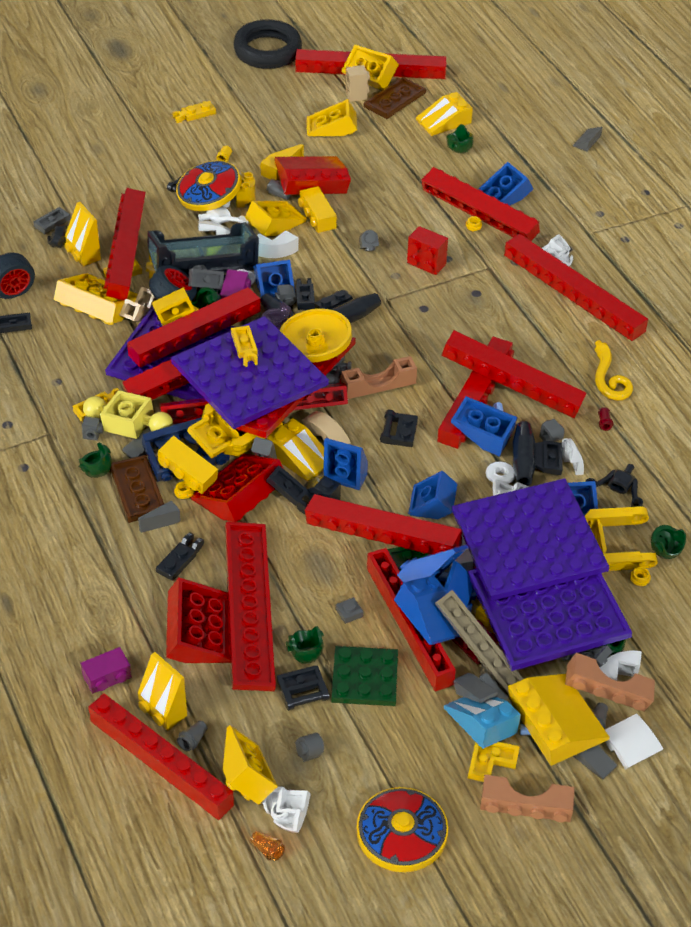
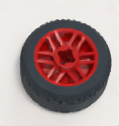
[0,252,35,299]
[149,265,197,301]

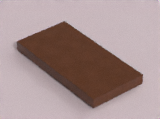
[364,77,426,119]
[110,455,164,523]

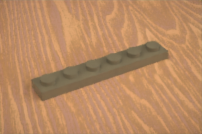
[435,590,523,696]

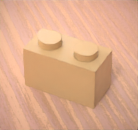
[345,65,370,102]

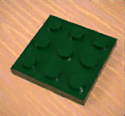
[331,646,398,706]

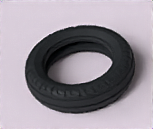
[233,19,302,69]

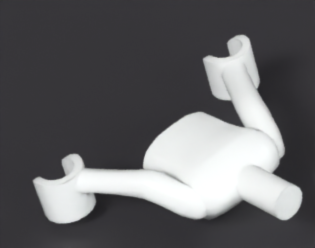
[198,201,248,224]

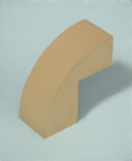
[119,286,157,322]
[302,411,351,444]

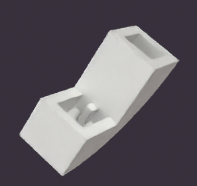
[257,230,298,258]
[599,651,642,681]

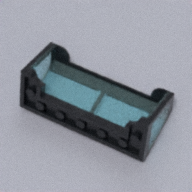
[147,222,259,276]

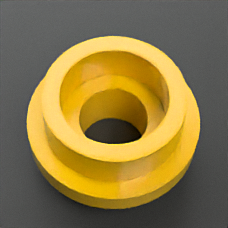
[465,216,482,232]
[174,481,194,499]
[630,567,651,586]

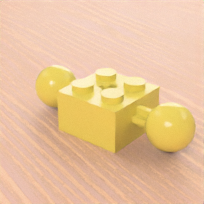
[83,390,173,439]

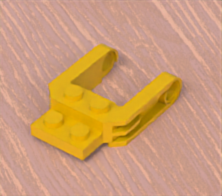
[187,403,283,459]
[585,507,658,571]

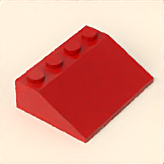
[274,156,351,195]
[190,454,284,522]
[166,577,231,663]

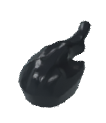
[47,225,68,248]

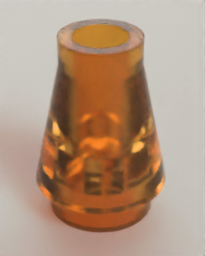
[250,831,285,861]

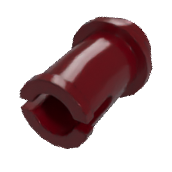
[598,407,614,431]

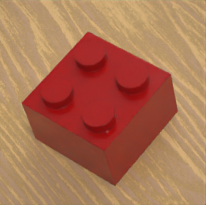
[407,226,448,275]

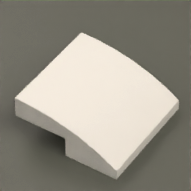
[605,714,663,769]

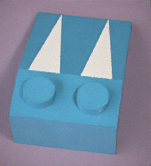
[444,697,521,749]

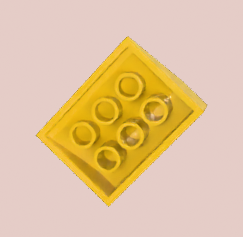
[54,273,138,325]
[508,674,610,766]

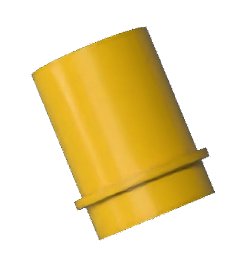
[216,146,232,162]

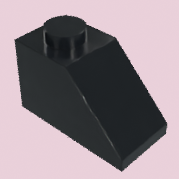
[304,475,341,500]

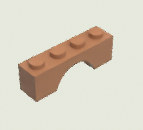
[341,356,417,399]
[565,653,655,712]
[480,774,575,822]

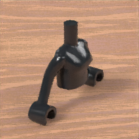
[585,464,643,507]

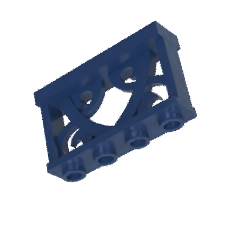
[142,417,230,482]

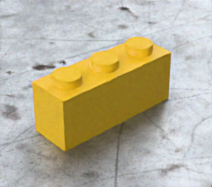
[298,186,337,233]
[158,436,218,494]

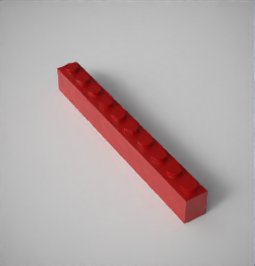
[296,49,446,79]
[104,187,146,301]
[504,234,648,341]
[159,383,348,424]

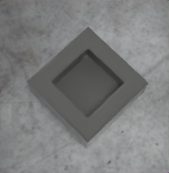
[336,597,363,624]

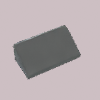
[573,127,603,152]

